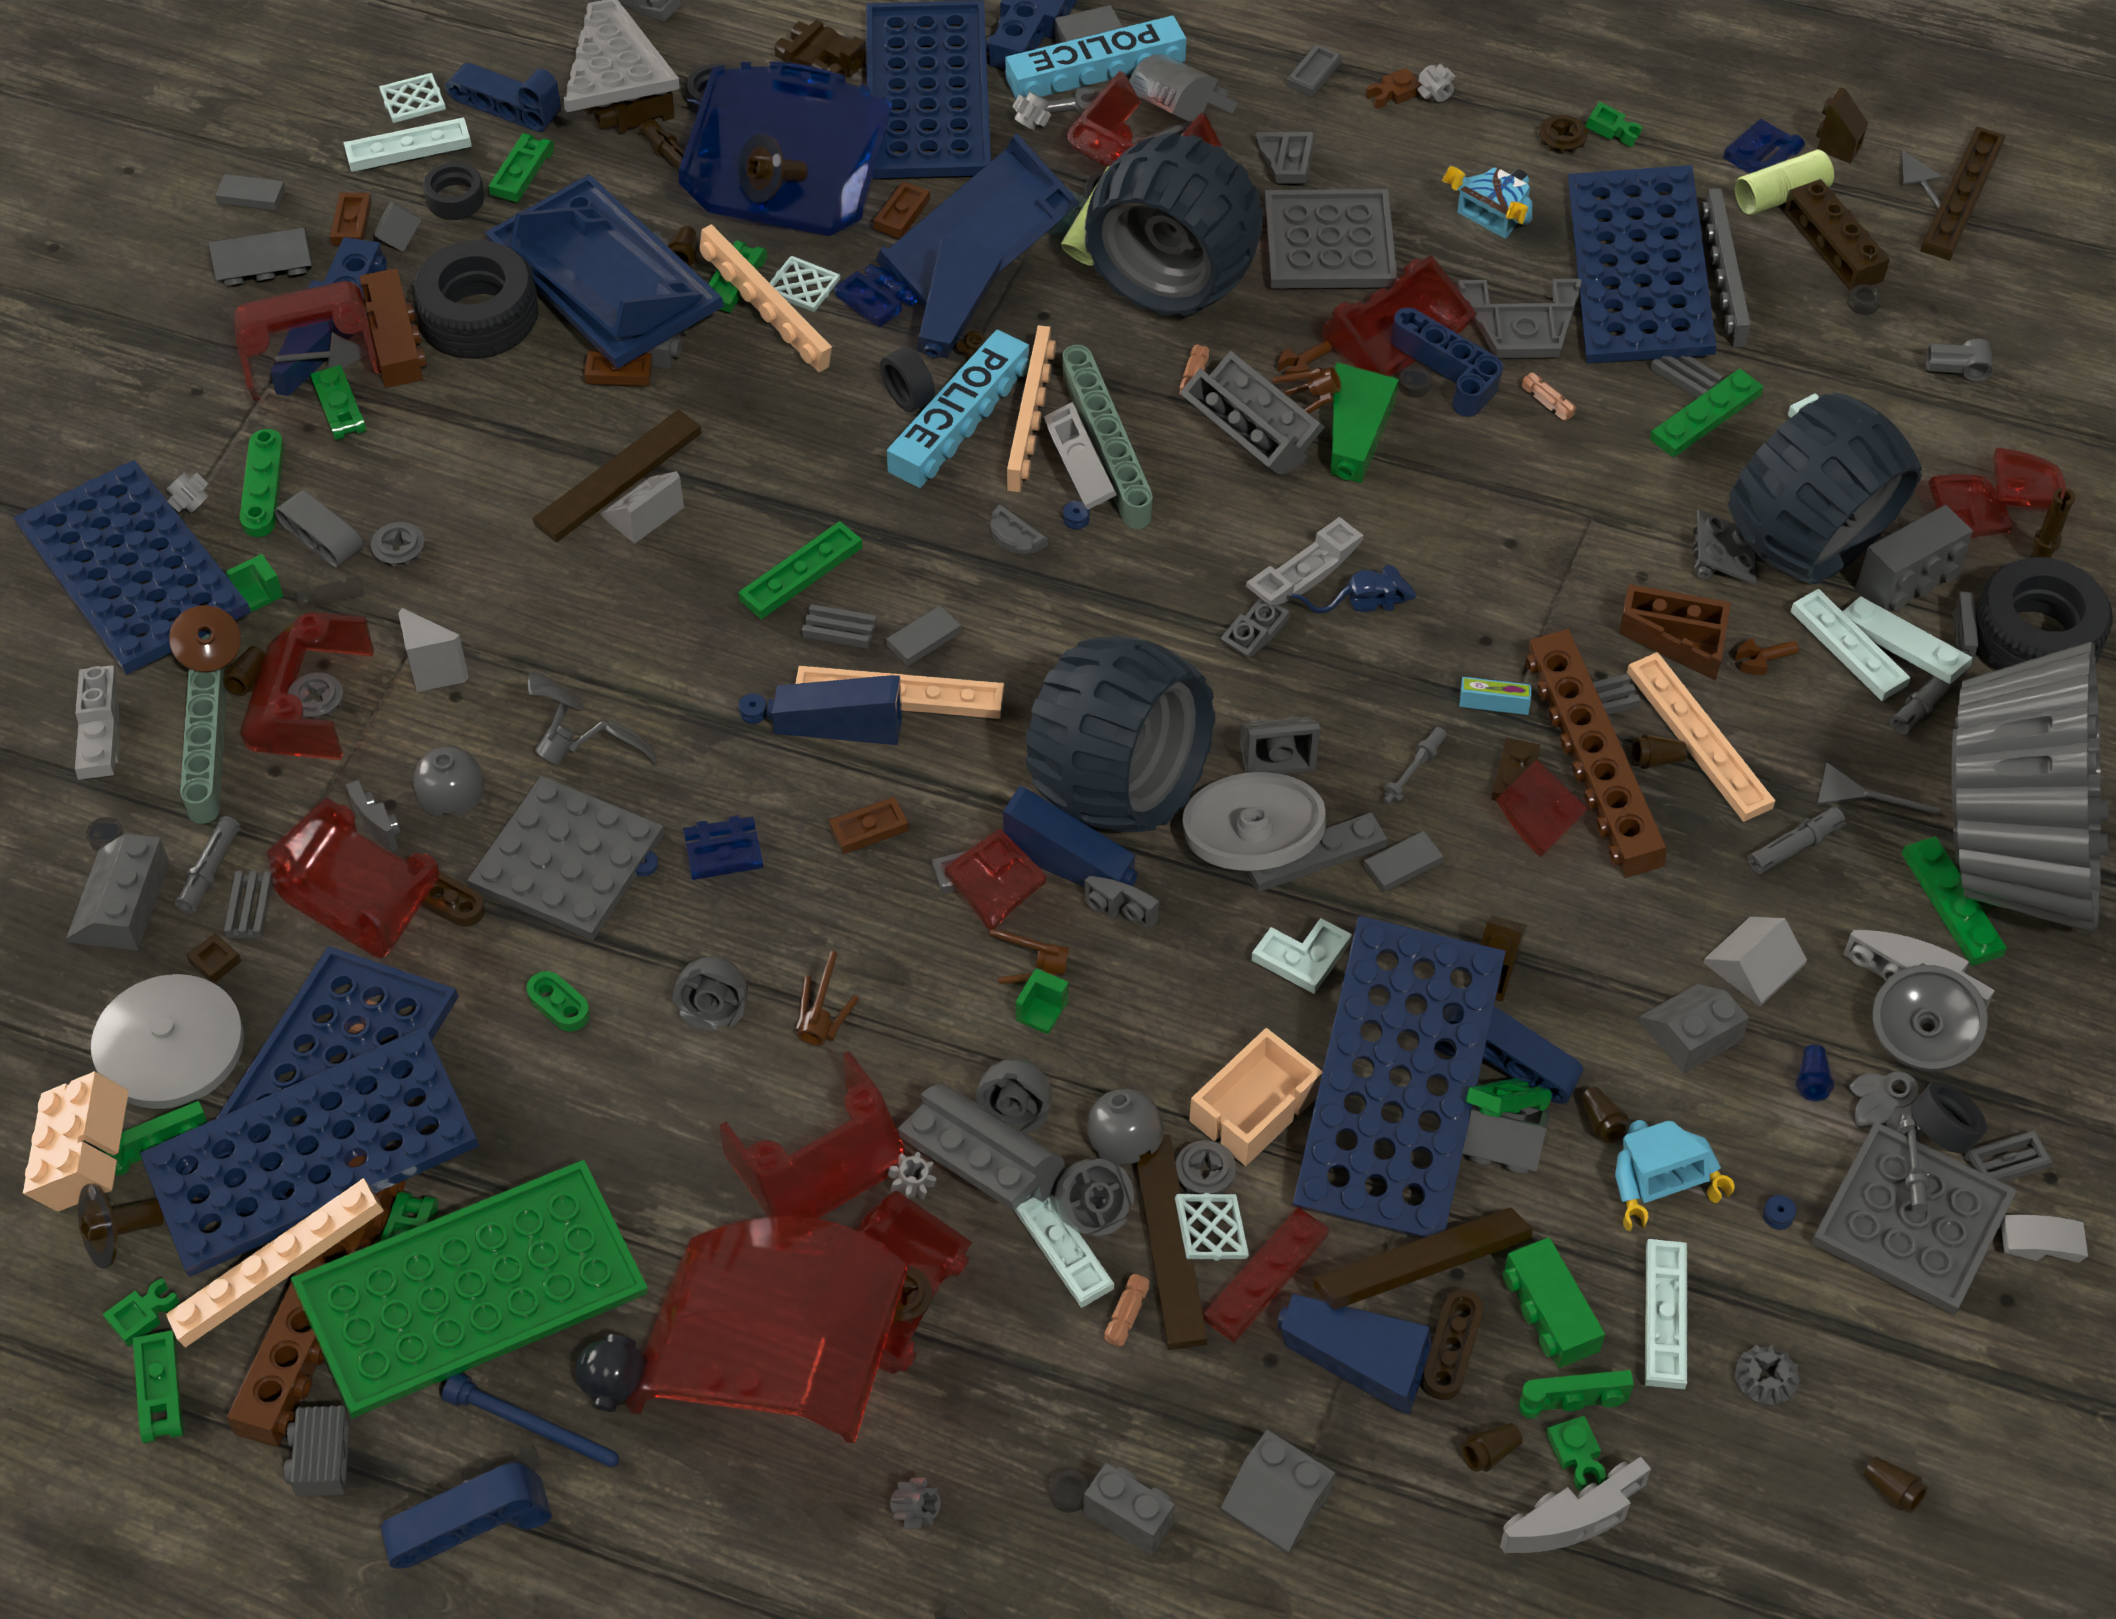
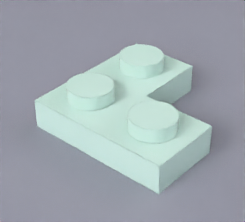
[1251,918,1352,994]

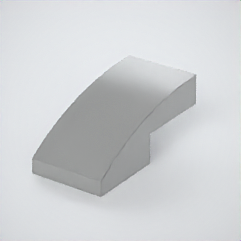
[2001,1215,2088,1263]

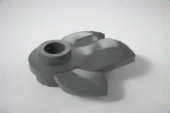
[1849,1071,1918,1136]

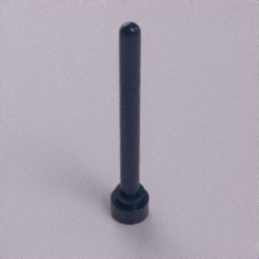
[442,1373,619,1467]

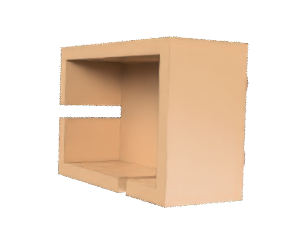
[1189,1028,1323,1166]
[23,1071,129,1212]

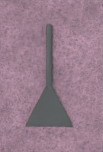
[1817,763,1941,815]

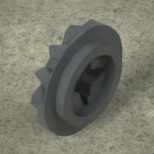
[371,522,425,568]
[287,672,344,721]
[1175,1140,1236,1194]
[1735,1344,1800,1405]

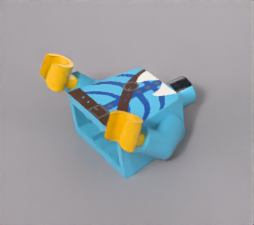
[1442,166,1533,239]
[1615,1120,1735,1231]

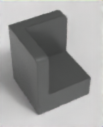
[373,200,421,251]

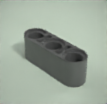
[274,490,364,568]

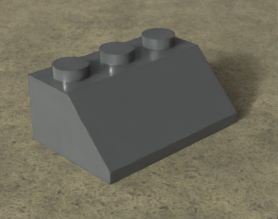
[209,228,313,286]
[66,833,169,951]

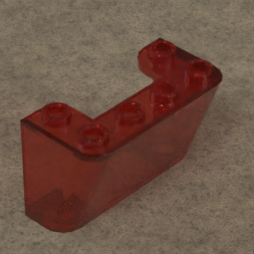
[1321,255,1477,377]

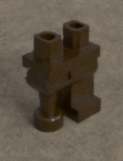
[774,19,866,89]
[583,91,675,134]

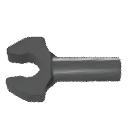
[1046,88,1099,118]

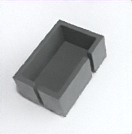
[1855,505,1973,612]

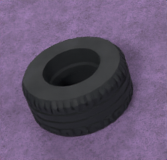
[412,240,539,359]
[1975,557,2113,670]

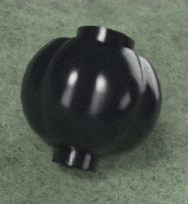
[575,1334,651,1412]

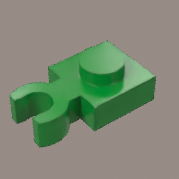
[1585,101,1643,147]
[102,1278,180,1347]
[1546,1416,1606,1492]

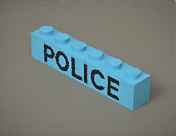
[1005,16,1186,99]
[887,329,1030,488]

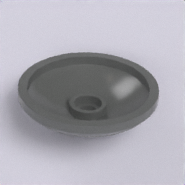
[1872,965,1988,1071]

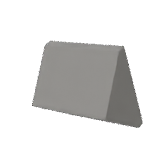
[600,471,684,544]
[398,608,469,692]
[1703,917,1807,1007]

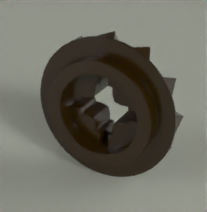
[1539,115,1588,154]
[870,1265,932,1325]

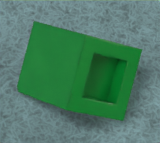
[226,554,284,612]
[1016,968,1069,1034]

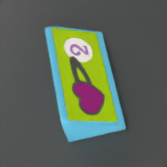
[1459,677,1531,715]

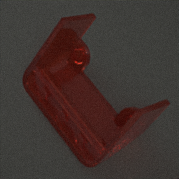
[1067,71,1222,168]
[234,281,382,401]
[241,612,374,760]
[720,1051,905,1232]

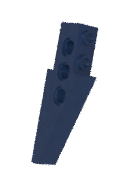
[986,0,1078,70]
[270,237,387,396]

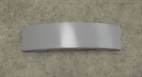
[1246,517,1364,606]

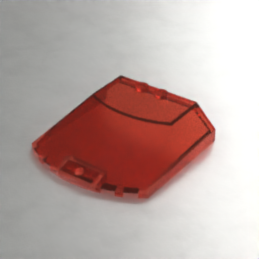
[626,1217,908,1443]

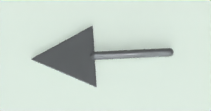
[1901,150,1943,209]
[274,332,372,369]

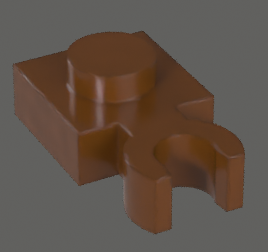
[1366,68,1422,108]

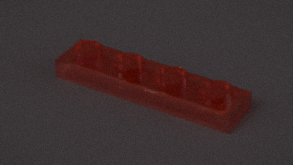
[1203,1208,1329,1343]

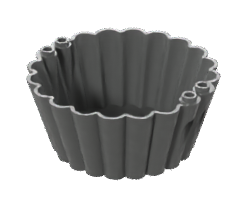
[1952,641,2108,934]

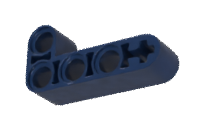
[445,63,561,132]
[1391,308,1503,417]
[1434,1006,1584,1104]
[380,1463,552,1569]

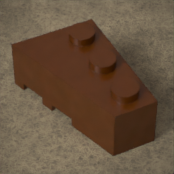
[359,268,427,388]
[1619,584,1731,681]

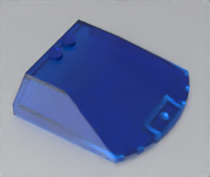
[678,61,892,236]

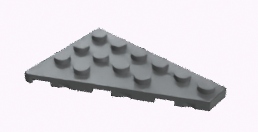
[564,0,679,112]

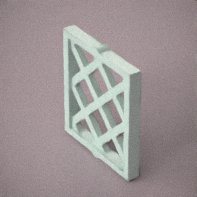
[379,73,446,123]
[770,256,840,312]
[1175,1193,1249,1261]

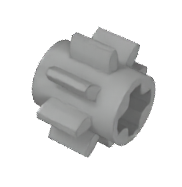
[1417,64,1455,103]
[1012,92,1052,130]
[167,472,209,513]
[888,1152,936,1202]

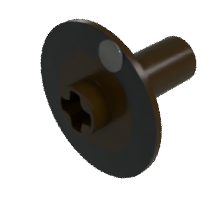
[739,133,808,203]
[78,1183,164,1268]

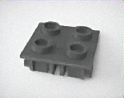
[1693,509,1756,585]

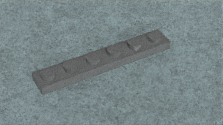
[1701,189,1751,347]

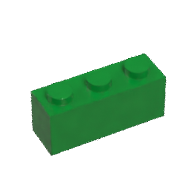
[1502,1237,1605,1369]

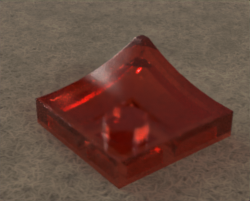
[1993,448,2066,508]
[1928,474,2013,538]
[1496,760,1588,857]
[945,828,1047,931]

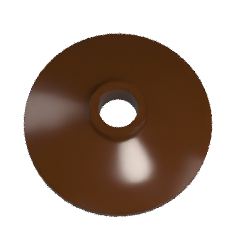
[169,605,241,673]

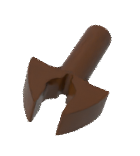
[1277,340,1332,375]
[1734,638,1799,675]

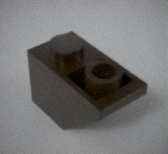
[1816,87,1868,164]
[1469,915,1527,1002]

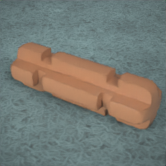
[1179,344,1209,398]
[1522,372,1576,421]
[1104,1274,1149,1347]

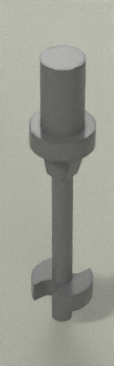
[1383,727,1447,804]
[1899,1115,1930,1213]

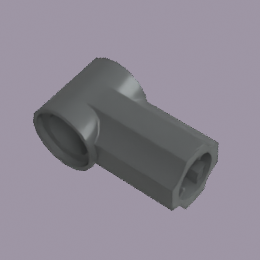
[1926,339,1993,382]

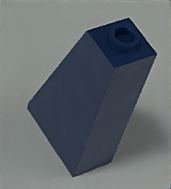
[916,237,1004,358]
[767,675,903,745]
[1003,786,1138,887]
[1278,1294,1432,1414]

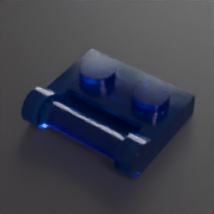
[1723,119,1805,174]

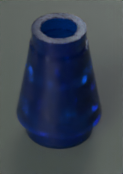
[1796,1045,1834,1101]

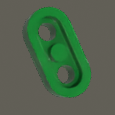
[527,971,590,1032]

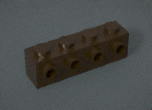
[1784,179,1890,293]

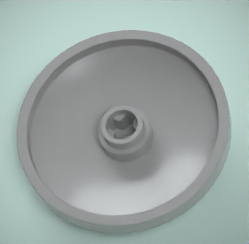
[1183,772,1326,871]
[91,974,244,1109]

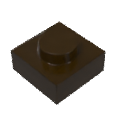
[187,933,242,983]

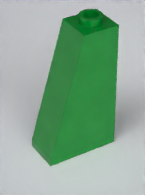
[1330,363,1399,483]

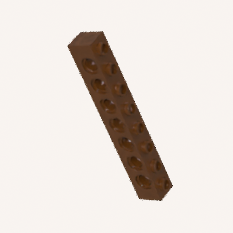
[1525,628,1666,878]
[227,1156,406,1447]

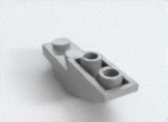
[1044,402,1117,510]
[75,665,119,780]
[1843,930,1995,1010]
[1500,1457,1651,1553]

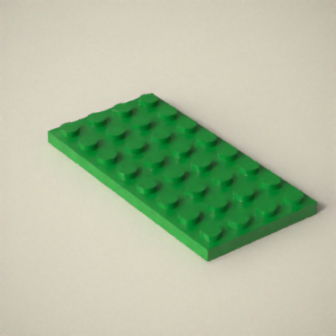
[291,1160,648,1419]

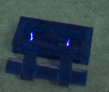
[835,264,918,328]
[683,815,763,880]

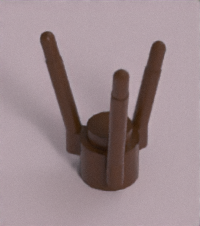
[1272,367,1341,414]
[989,929,1069,984]
[795,951,859,1046]

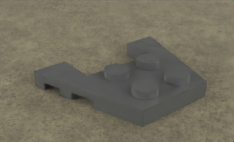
[1457,279,1581,358]

